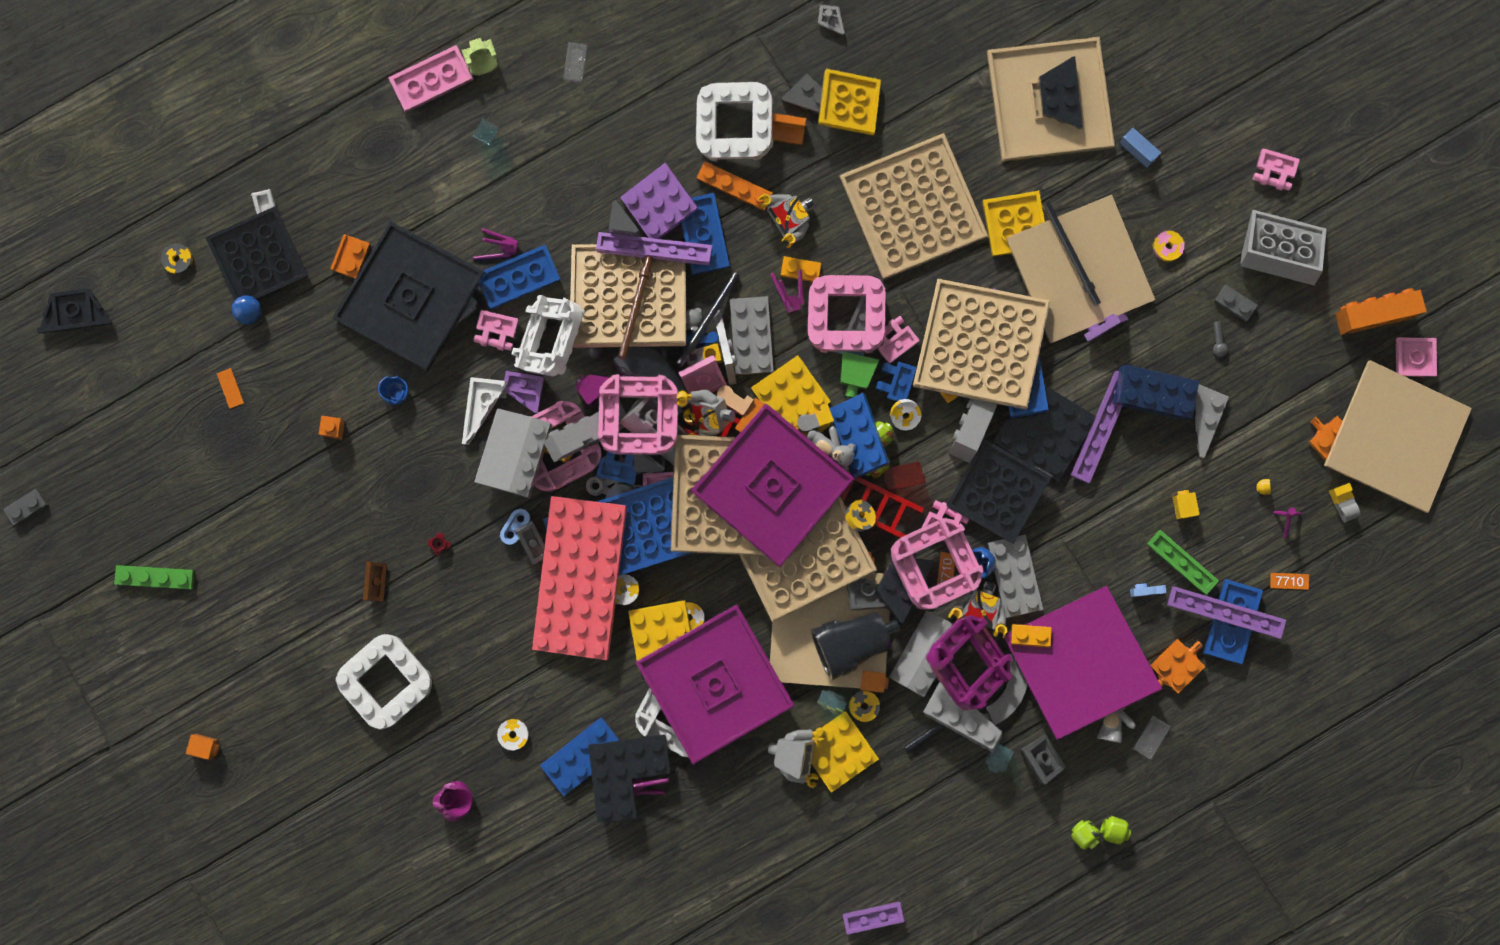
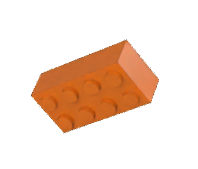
[1335,288,1427,335]

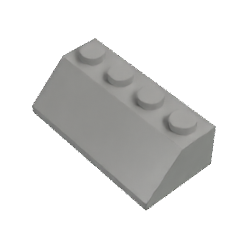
[889,610,953,697]

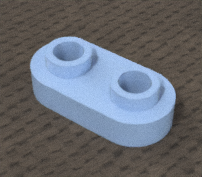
[500,509,531,545]

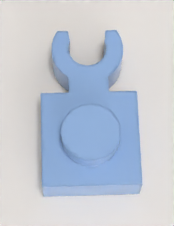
[1130,583,1166,597]

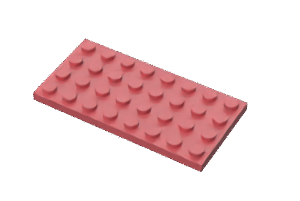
[532,496,627,660]

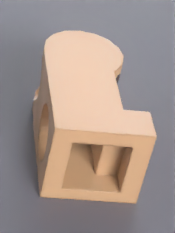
[717,386,754,417]

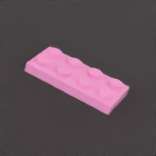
[389,45,474,112]

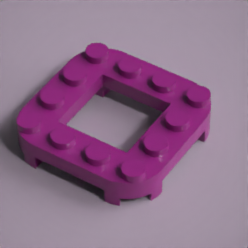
[926,615,1013,711]

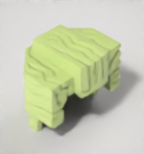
[462,38,498,75]

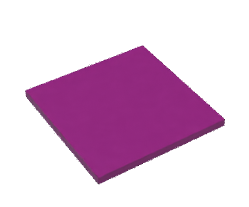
[690,403,855,568]
[1004,586,1162,740]
[635,605,795,764]

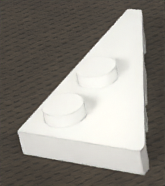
[462,377,508,445]

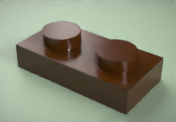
[363,562,387,602]

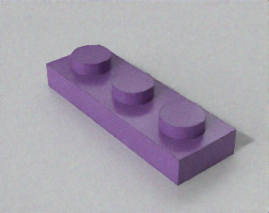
[842,901,904,934]

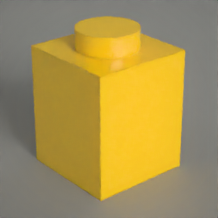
[1172,490,1200,519]

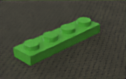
[1146,530,1219,595]
[114,565,195,589]

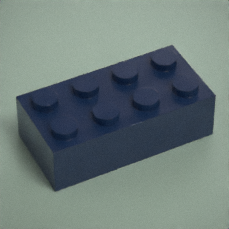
[1112,364,1199,421]

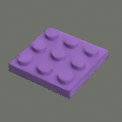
[620,163,699,239]

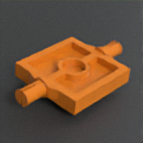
[1308,416,1342,461]
[1150,639,1205,694]

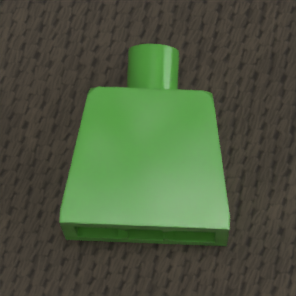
[840,351,879,398]

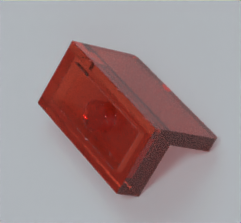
[883,462,926,491]

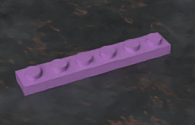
[596,232,712,266]
[1071,371,1122,483]
[1167,586,1286,639]

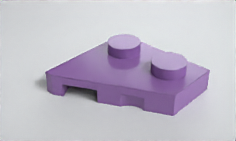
[1085,313,1129,341]
[504,371,544,414]

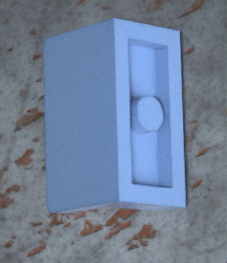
[1119,128,1161,168]

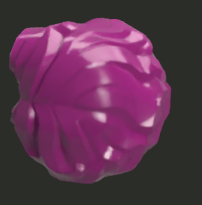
[433,781,473,822]

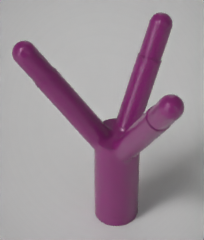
[1273,508,1302,539]

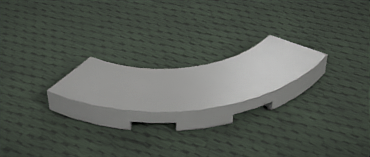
[986,654,1027,725]

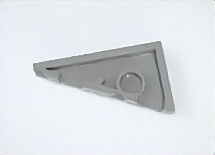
[714,310,737,385]
[1194,385,1229,459]

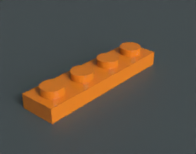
[696,161,773,211]

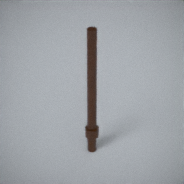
[618,256,653,360]

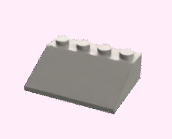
[1240,210,1326,285]
[474,409,553,499]

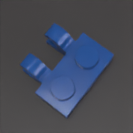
[875,362,917,402]
[596,452,637,485]

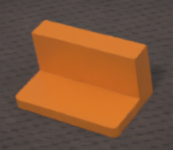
[772,113,806,145]

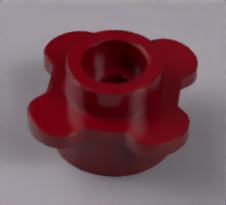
[427,533,451,556]

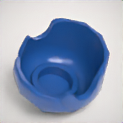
[232,295,262,325]
[378,376,409,405]
[972,547,996,578]

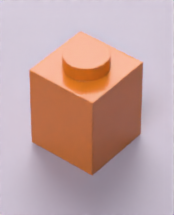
[318,416,345,440]
[860,671,889,693]
[186,734,219,760]

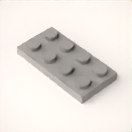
[730,296,773,375]
[987,534,1043,618]

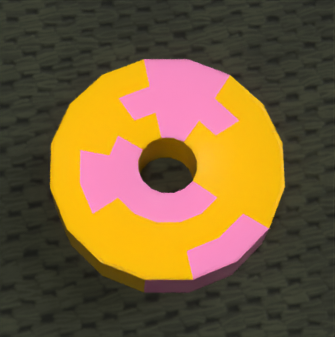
[1153,231,1184,262]

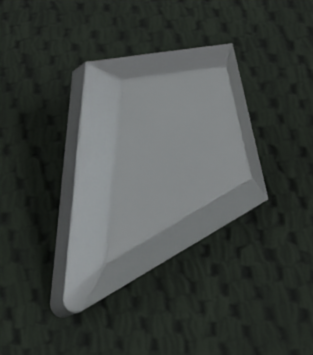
[818,5,844,35]

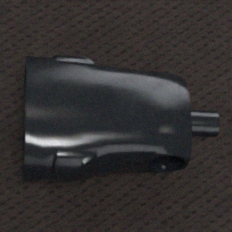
[610,346,687,415]
[811,612,900,681]

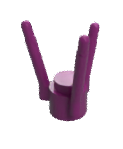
[473,228,518,260]
[770,269,804,313]
[632,778,669,796]

